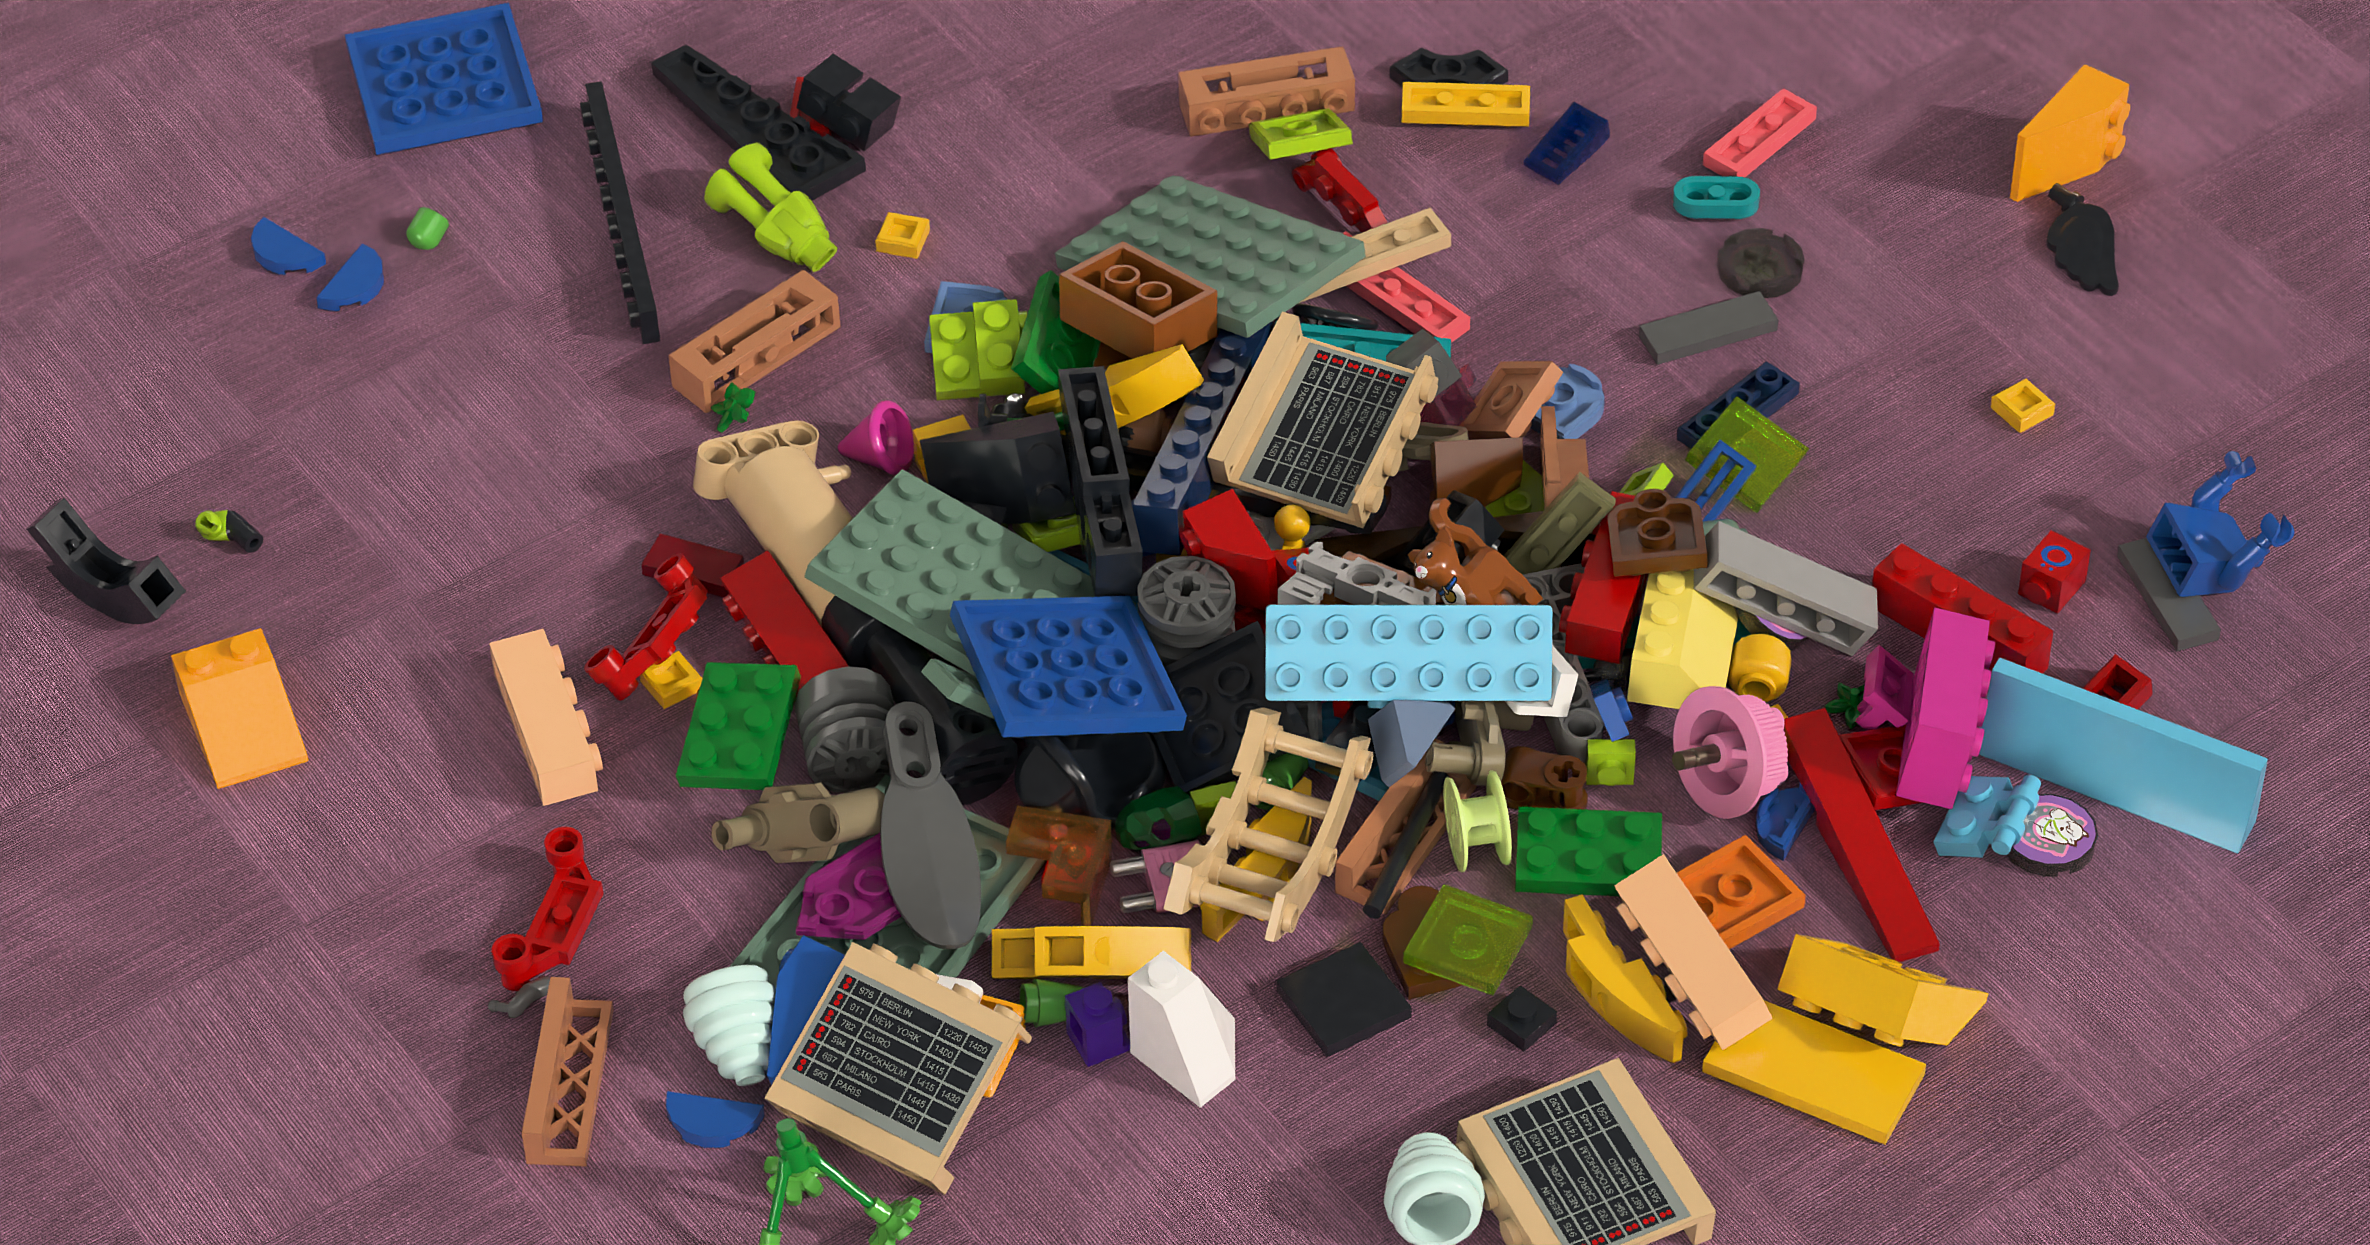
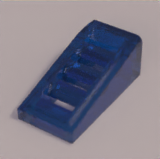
[1523,102,1610,185]

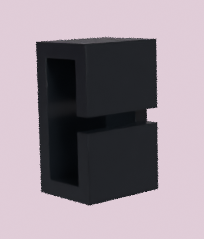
[796,54,901,151]

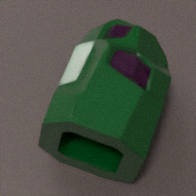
[1115,786,1202,851]

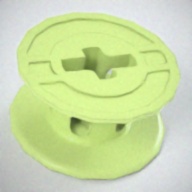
[1443,770,1512,872]

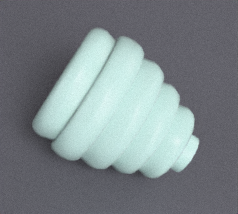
[683,965,776,1086]
[1383,1132,1485,1245]

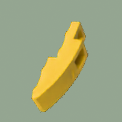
[1025,344,1204,435]
[1200,777,1312,942]
[1563,894,1688,1063]
[992,926,1191,979]

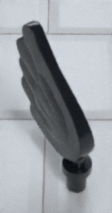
[2046,183,2119,296]

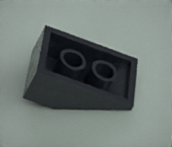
[920,412,1076,524]

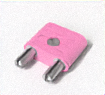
[1110,840,1200,914]

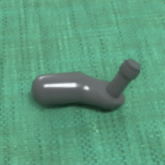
[488,976,550,1018]

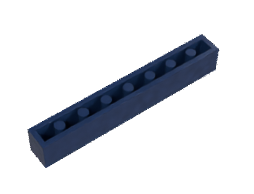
[1132,322,1272,556]

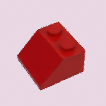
[1180,489,1278,611]

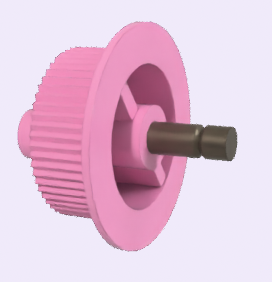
[1672,686,1788,819]

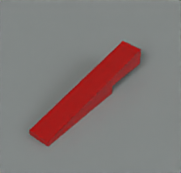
[1783,708,1940,962]

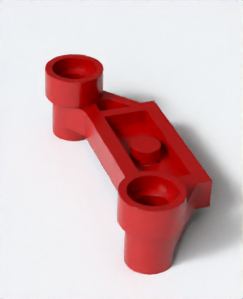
[1292,148,1388,233]
[584,553,708,701]
[491,827,604,991]

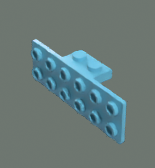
[1265,604,1552,709]

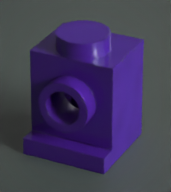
[1065,982,1130,1067]

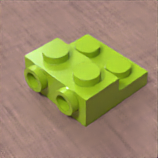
[929,299,1027,400]

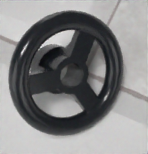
[1292,303,1378,331]

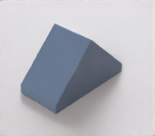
[1368,700,1455,787]

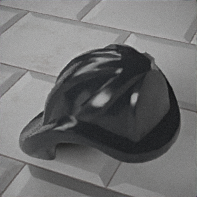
[1015,732,1167,831]

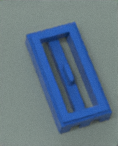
[1675,440,1756,521]

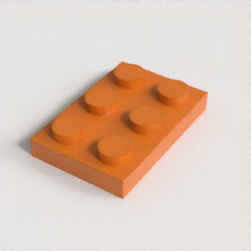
[1676,834,1806,949]

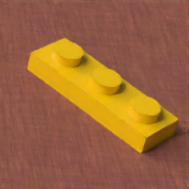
[1402,82,1530,127]

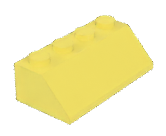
[1627,569,1740,709]

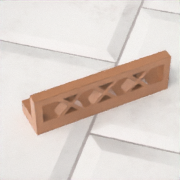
[1540,406,1592,533]
[1335,739,1477,915]
[522,977,614,1167]

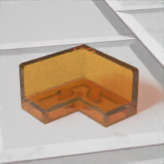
[1006,806,1112,926]

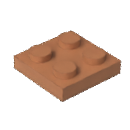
[1457,361,1564,440]

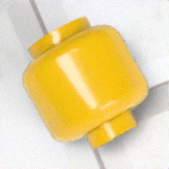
[1728,634,1792,702]

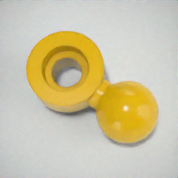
[1274,505,1311,550]

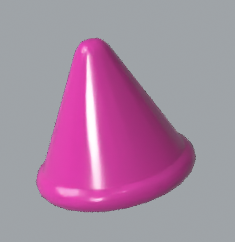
[837,400,914,475]

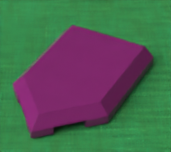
[796,832,902,940]

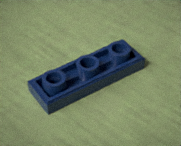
[1677,361,1800,458]

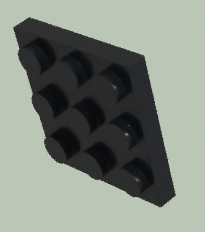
[1152,621,1312,796]

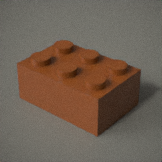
[1059,241,1217,359]

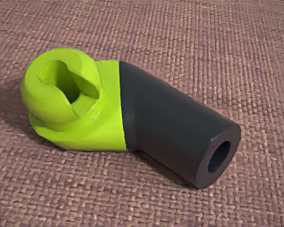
[195,510,264,553]

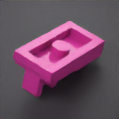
[1856,645,1914,731]

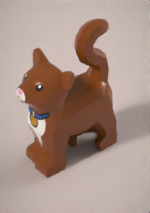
[1408,498,1543,605]

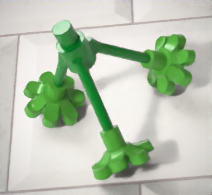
[759,1118,921,1245]

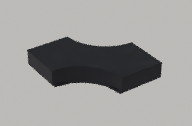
[1389,47,1509,87]

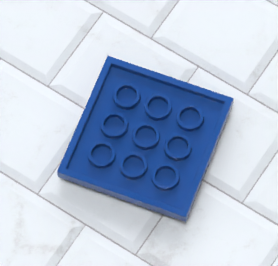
[345,3,543,155]
[949,596,1187,738]

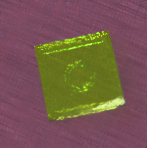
[1684,396,1809,513]
[1403,884,1533,996]

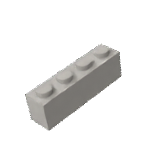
[1694,521,1878,656]

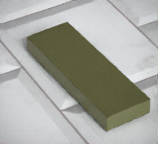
[1504,472,1616,575]

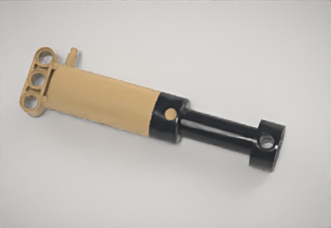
[693,420,1019,805]

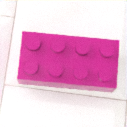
[1896,608,1995,809]

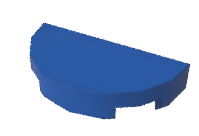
[251,217,326,275]
[316,243,384,311]
[1755,783,1815,861]
[666,1091,765,1148]

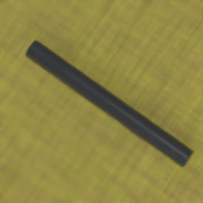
[1363,771,1449,919]

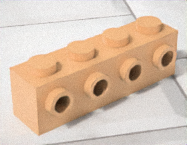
[489,629,603,806]
[1614,854,1773,1050]

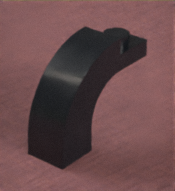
[26,498,186,624]

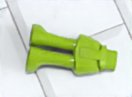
[704,143,837,272]

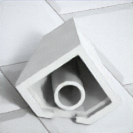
[1128,951,1235,1108]

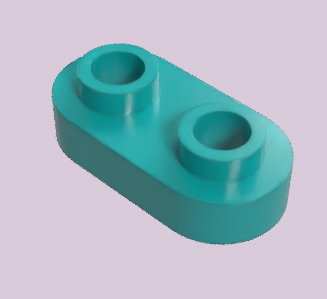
[1673,176,1760,219]

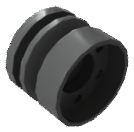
[1138,556,1236,667]
[794,667,894,793]

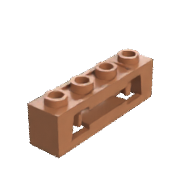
[1178,46,1355,137]
[668,269,840,413]

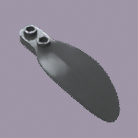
[880,702,981,949]

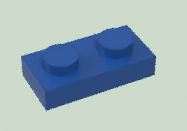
[1590,678,1633,742]

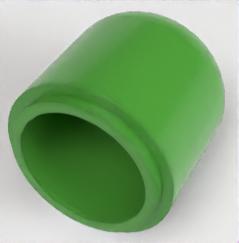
[406,207,449,250]

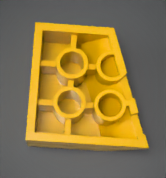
[1777,934,1989,1046]

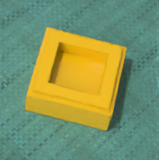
[875,212,930,259]
[1990,378,2055,433]
[639,651,702,709]

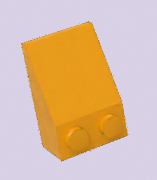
[2010,64,2130,202]
[171,628,308,789]

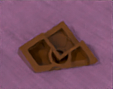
[1429,437,1523,507]

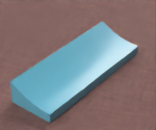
[1979,658,2268,854]

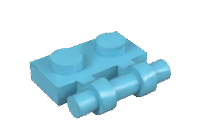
[1933,775,2041,858]

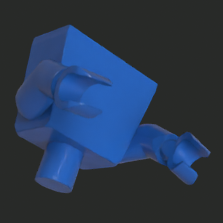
[2146,451,2295,597]

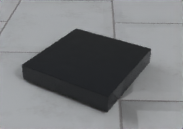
[1277,942,1412,1057]

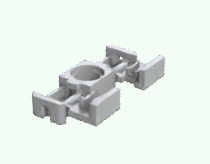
[1278,542,1436,605]

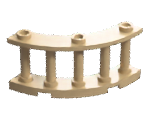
[1163,707,1373,942]

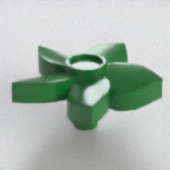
[711,382,756,433]
[1825,682,1864,729]

